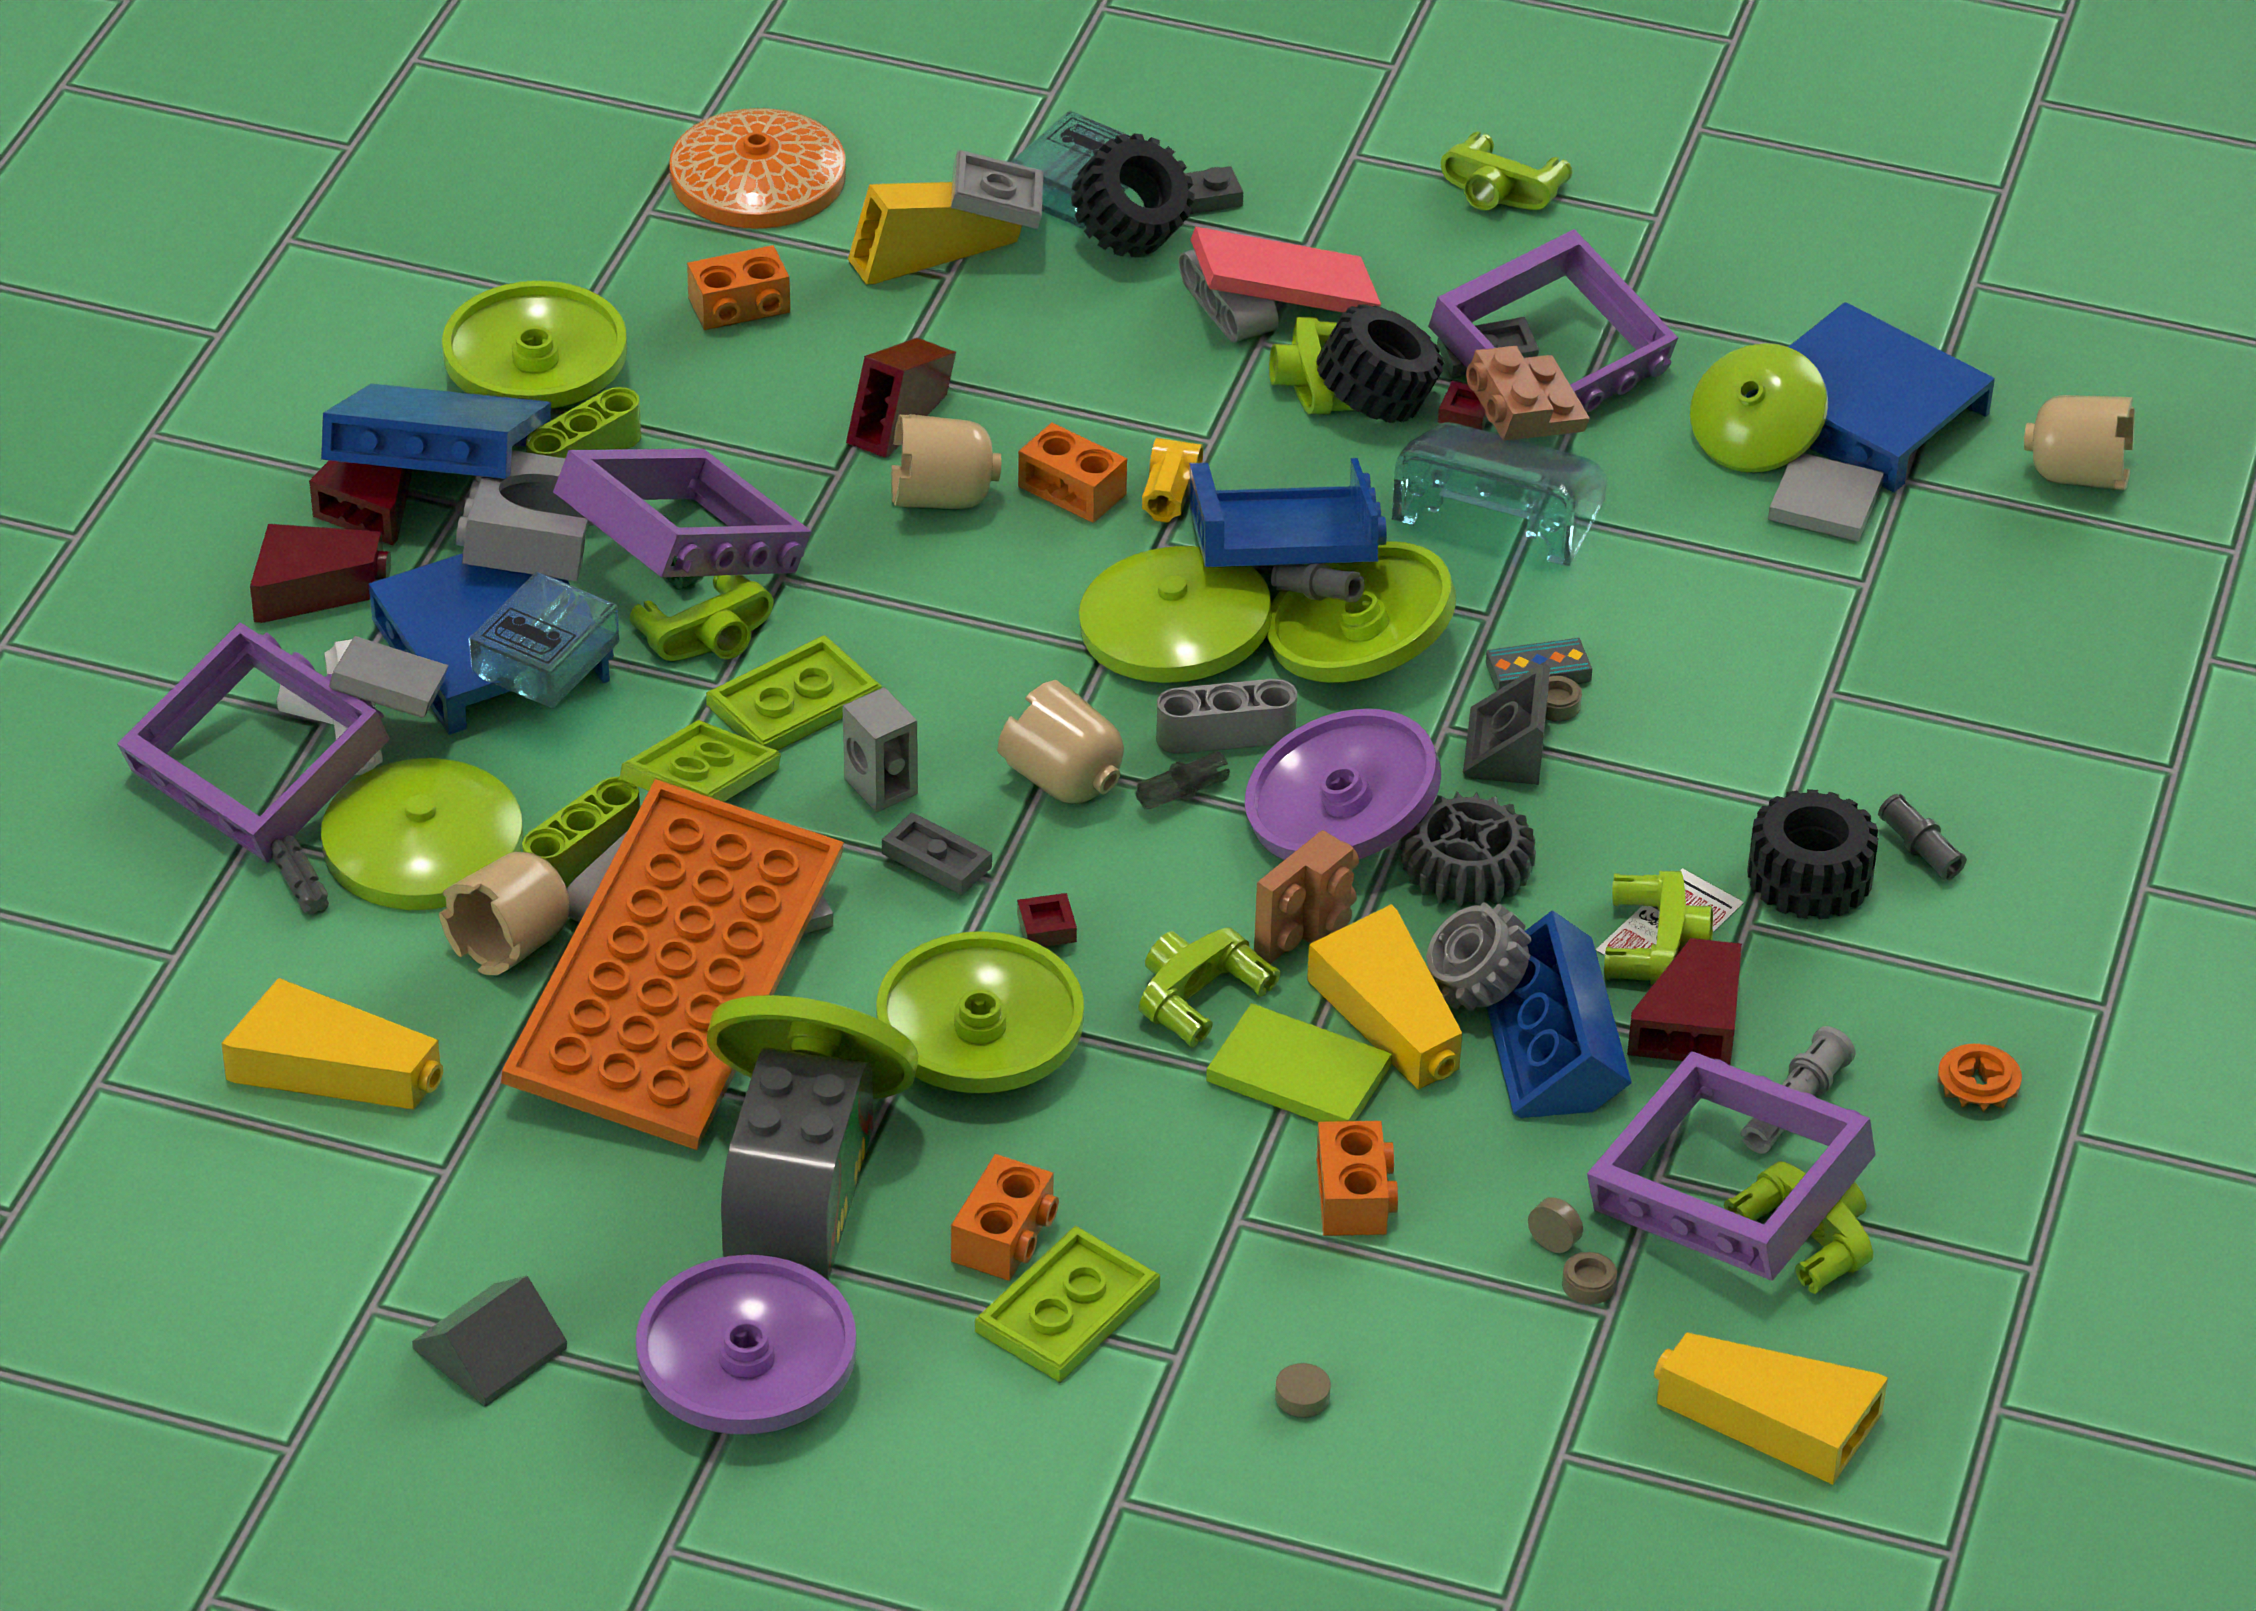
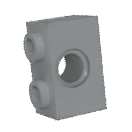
[843,687,918,812]

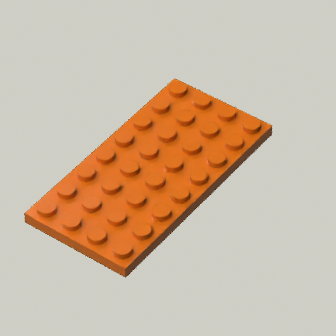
[501,779,844,1150]

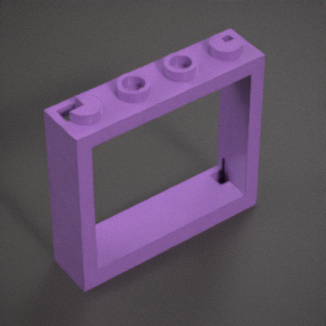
[1428,229,1678,413]
[553,449,812,577]
[117,622,390,863]
[1587,1051,1876,1281]

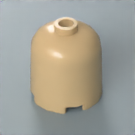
[2024,395,2135,491]
[891,414,1001,509]
[997,680,1124,804]
[439,852,570,976]

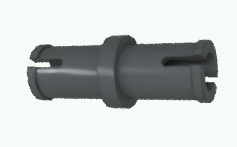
[1271,563,1365,603]
[1878,794,1967,880]

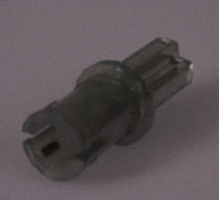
[1135,751,1230,810]

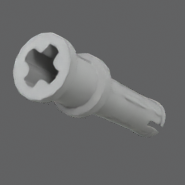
[1741,1026,1856,1154]

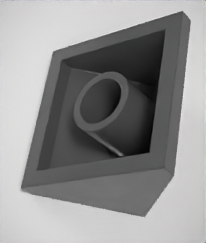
[1463,662,1550,785]
[412,1275,567,1406]

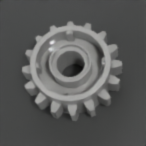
[1426,902,1531,1011]

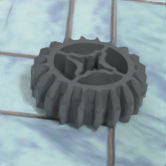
[1400,791,1536,908]

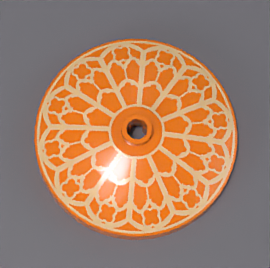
[669,108,846,229]

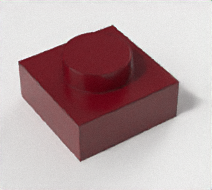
[1438,381,1488,433]
[1017,893,1077,947]

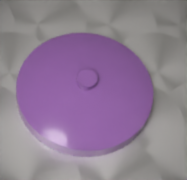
[1245,709,1441,860]
[636,1255,857,1434]

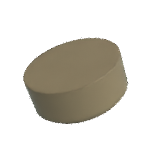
[1546,676,1582,721]
[1528,1197,1583,1253]
[1562,1252,1617,1305]
[1275,1363,1331,1417]

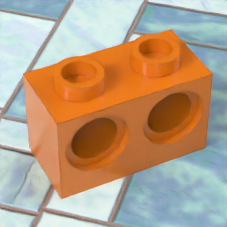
[687,245,791,330]
[1018,423,1127,523]
[1316,1121,1398,1236]
[951,1154,1059,1281]

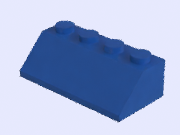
[1487,910,1632,1118]

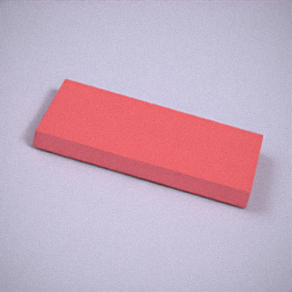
[1190,226,1381,313]

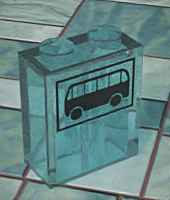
[1010,111,1131,229]
[469,571,620,708]

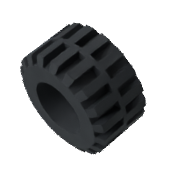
[1071,133,1195,258]
[1316,304,1444,423]
[1747,789,1879,919]

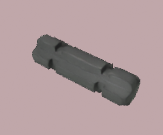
[271,835,329,915]

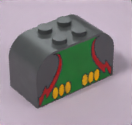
[721,1047,874,1281]

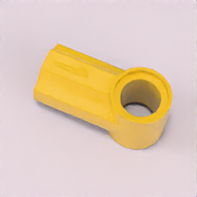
[1142,438,1204,522]

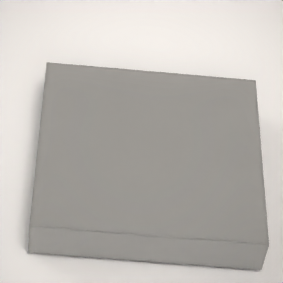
[951,150,1043,229]
[1768,453,1884,541]
[329,636,449,718]

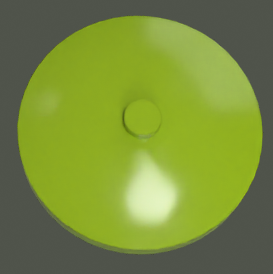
[442,281,627,408]
[1267,541,1456,682]
[1079,546,1272,683]
[321,758,523,910]
[876,931,1084,1093]
[706,995,919,1099]

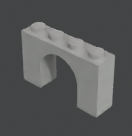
[456,450,594,581]

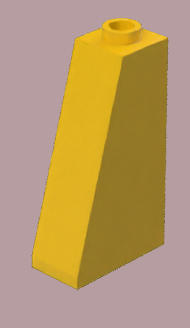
[848,182,1022,284]
[1307,904,1462,1090]
[221,978,443,1110]
[1654,1332,1888,1485]

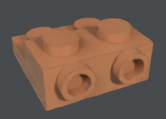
[1466,346,1590,441]
[1254,830,1359,964]

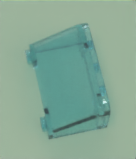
[1392,422,1607,567]

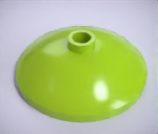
[1690,343,1828,473]

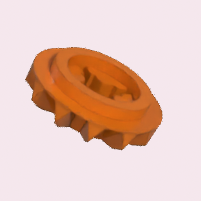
[1937,1044,2022,1112]

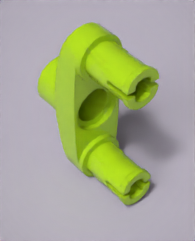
[1440,131,1572,211]
[1269,317,1355,415]
[630,575,774,661]
[1604,871,1713,985]
[1138,927,1281,1048]
[1724,1161,1873,1294]

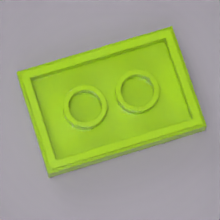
[706,634,882,751]
[619,720,781,802]
[1206,1003,1392,1122]
[975,1225,1160,1383]

